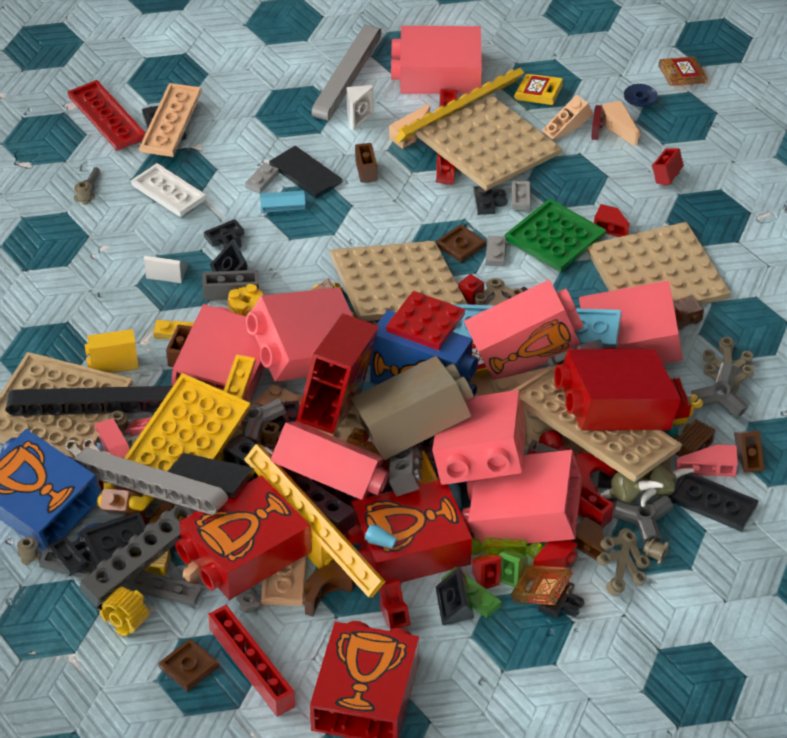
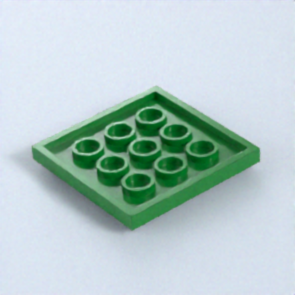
[504,199,606,272]

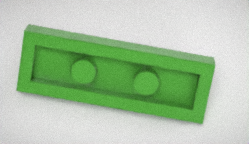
[441,567,502,618]

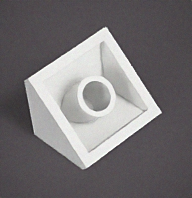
[347,85,374,130]
[144,256,189,283]

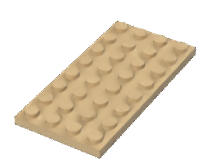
[511,366,682,482]

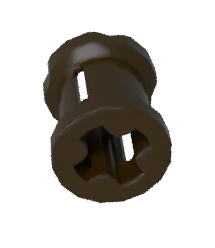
[261,422,280,449]

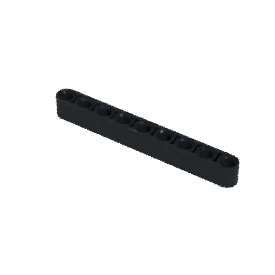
[6,386,173,416]

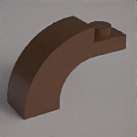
[303,563,356,617]

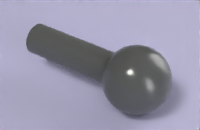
[83,167,100,192]

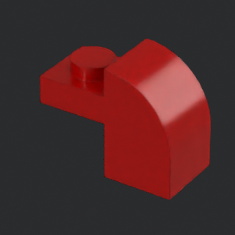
[379,579,411,630]

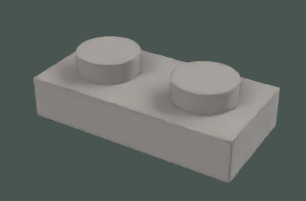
[245,163,279,194]
[512,181,530,210]
[485,236,506,267]

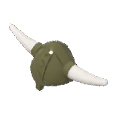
[641,465,694,507]
[601,472,664,503]

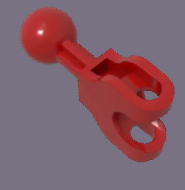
[538,430,617,492]

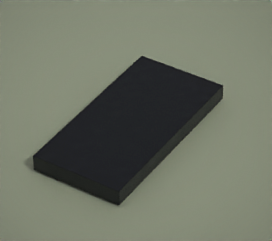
[269,146,342,199]
[167,453,254,498]
[668,473,759,532]

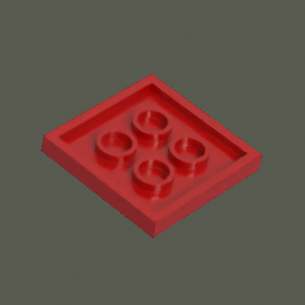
[386,291,465,351]

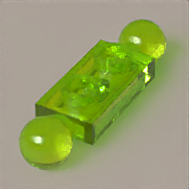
[472,538,544,558]

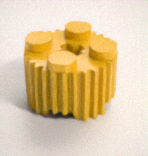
[228,284,264,317]
[99,586,150,637]

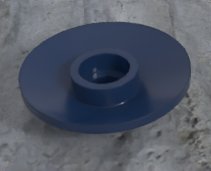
[624,84,658,107]

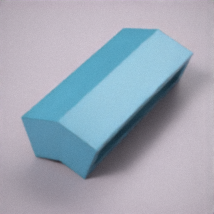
[260,191,306,213]

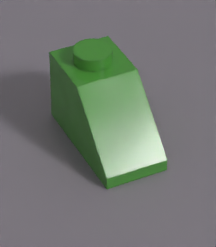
[499,551,528,588]

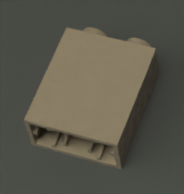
[350,356,474,460]

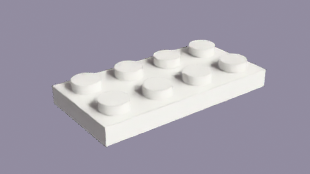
[131,163,206,217]

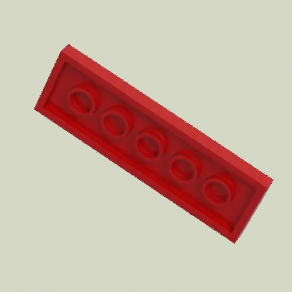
[67,80,146,151]

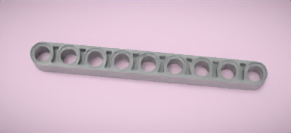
[312,24,382,121]
[73,448,228,515]

